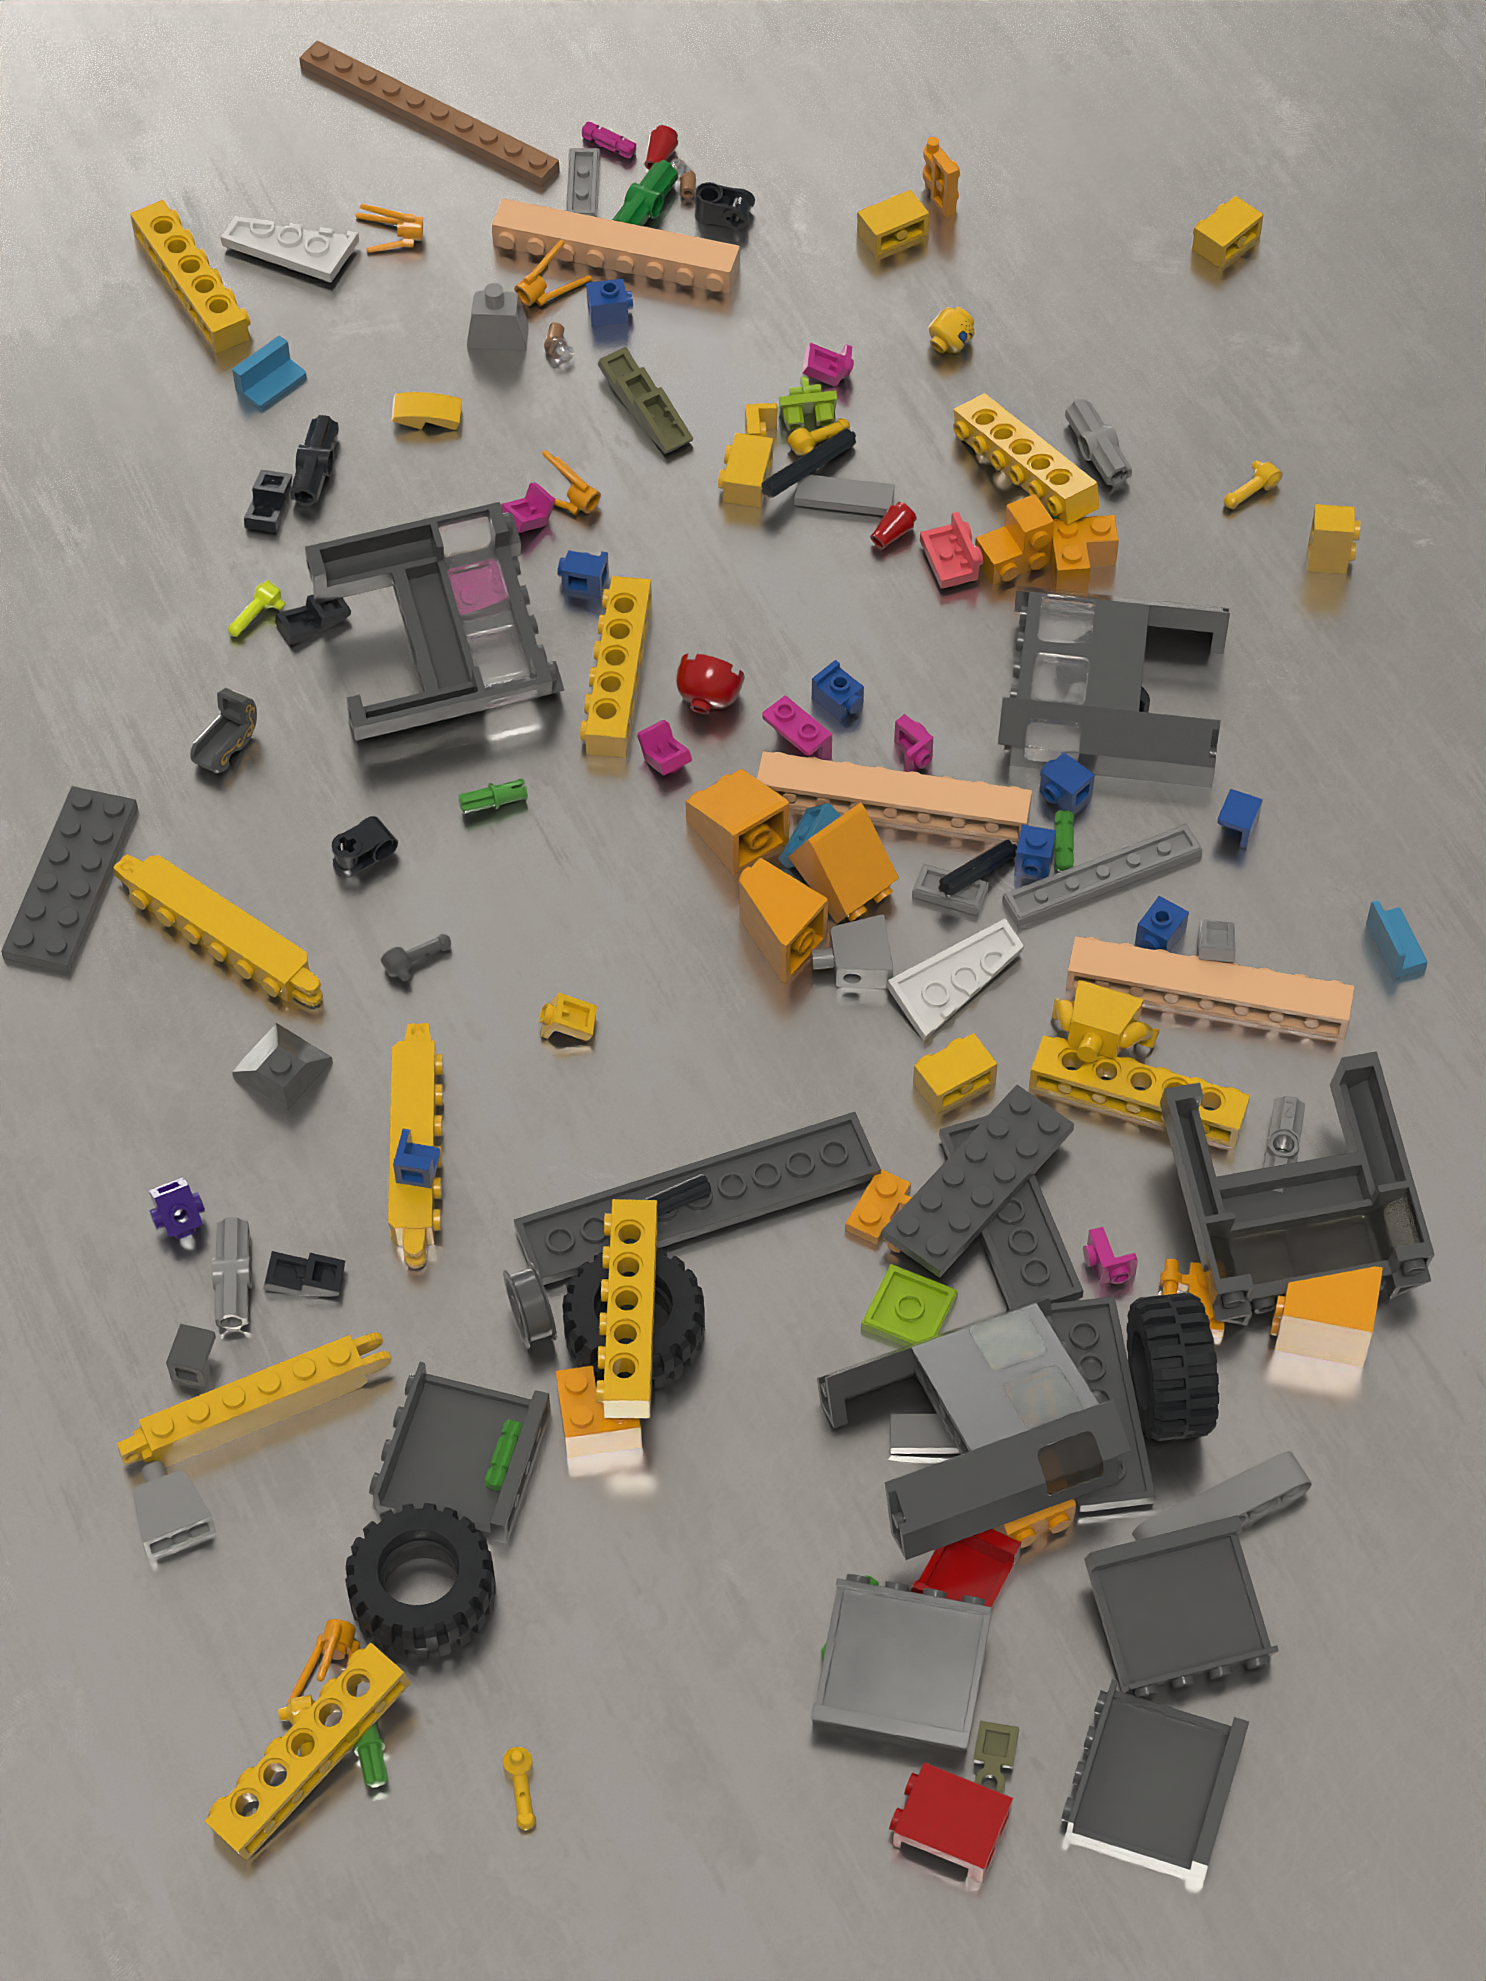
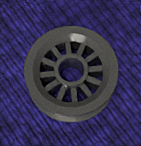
[503,1262,557,1349]

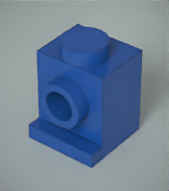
[557,550,609,598]
[811,660,864,721]

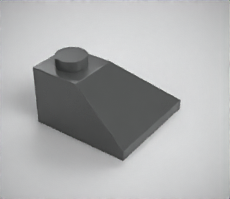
[232,1023,332,1110]

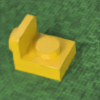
[745,403,778,437]
[539,992,597,1041]

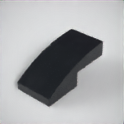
[244,469,293,533]
[275,595,351,645]
[263,1251,346,1297]

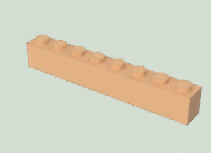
[492,198,740,294]
[757,751,1032,842]
[1066,936,1354,1040]

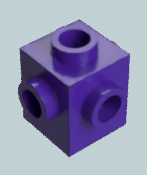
[149,1177,205,1239]

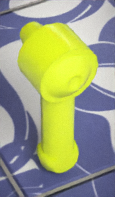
[227,580,286,637]

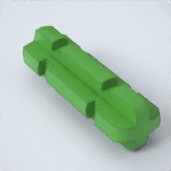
[1055,810,1074,872]
[484,1419,523,1492]

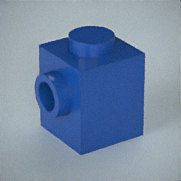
[586,278,633,328]
[1040,752,1095,813]
[1014,825,1056,880]
[1135,896,1189,952]

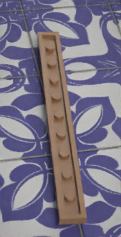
[299,40,560,187]

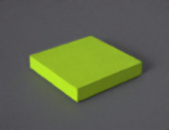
[861,1264,958,1346]

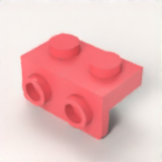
[920,512,983,589]

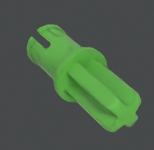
[459,778,528,813]
[353,1722,388,1788]

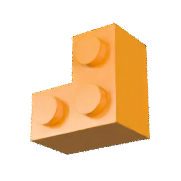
[975,494,1054,586]
[1050,515,1119,594]
[556,1366,642,1458]

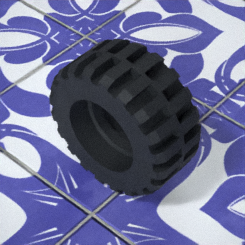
[562,1247,705,1389]
[1126,1292,1219,1442]
[345,1503,496,1659]

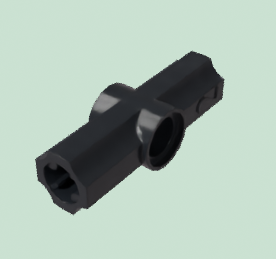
[290,415,339,507]

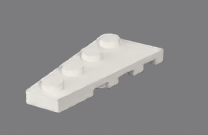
[220,216,360,282]
[886,919,1024,1042]

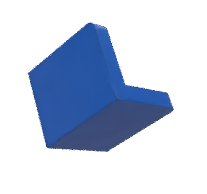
[1217,789,1263,849]
[393,1129,441,1189]

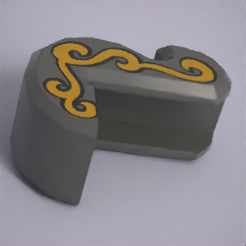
[190,688,257,774]

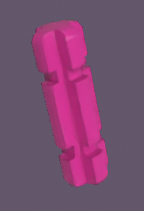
[581,121,637,159]

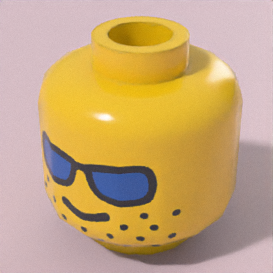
[928,307,975,354]

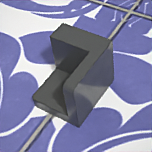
[166,1324,216,1387]

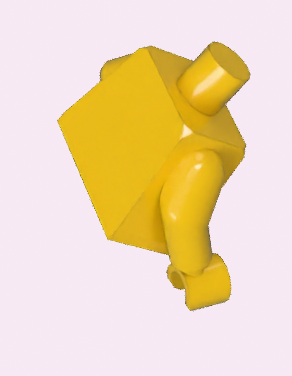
[1052,980,1160,1062]

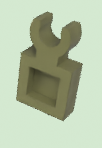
[973,1721,1020,1794]

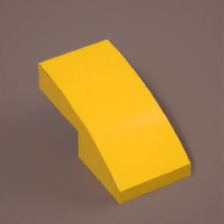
[391,392,462,430]

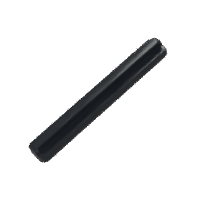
[761,428,856,498]

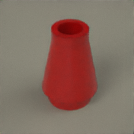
[644,125,678,170]
[870,502,917,549]

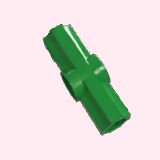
[612,160,678,226]

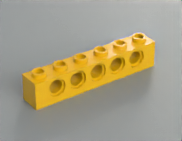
[130,200,251,354]
[953,393,1100,525]
[580,576,652,758]
[1029,1035,1250,1148]
[596,1199,658,1418]
[204,1642,411,1862]

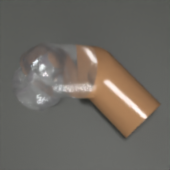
[669,158,696,199]
[544,322,574,362]

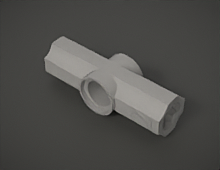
[1065,398,1132,487]
[1263,1096,1305,1193]
[212,1217,252,1330]

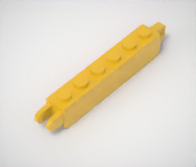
[113,854,323,1007]
[388,1023,444,1270]
[117,1332,392,1468]

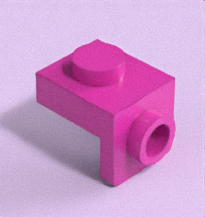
[802,342,854,387]
[501,482,555,533]
[894,714,934,772]
[637,720,692,775]
[1083,1227,1138,1285]

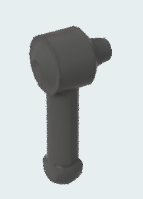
[381,933,451,981]

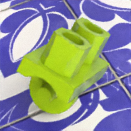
[777,376,837,430]

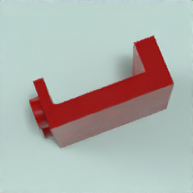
[911,1529,1021,1610]
[889,1762,1013,1883]

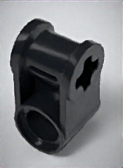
[695,182,755,230]
[332,816,398,877]

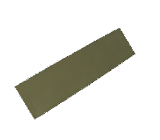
[597,347,694,454]

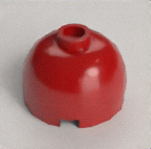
[676,653,745,714]

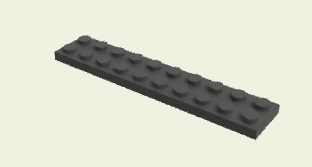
[514,1112,881,1285]

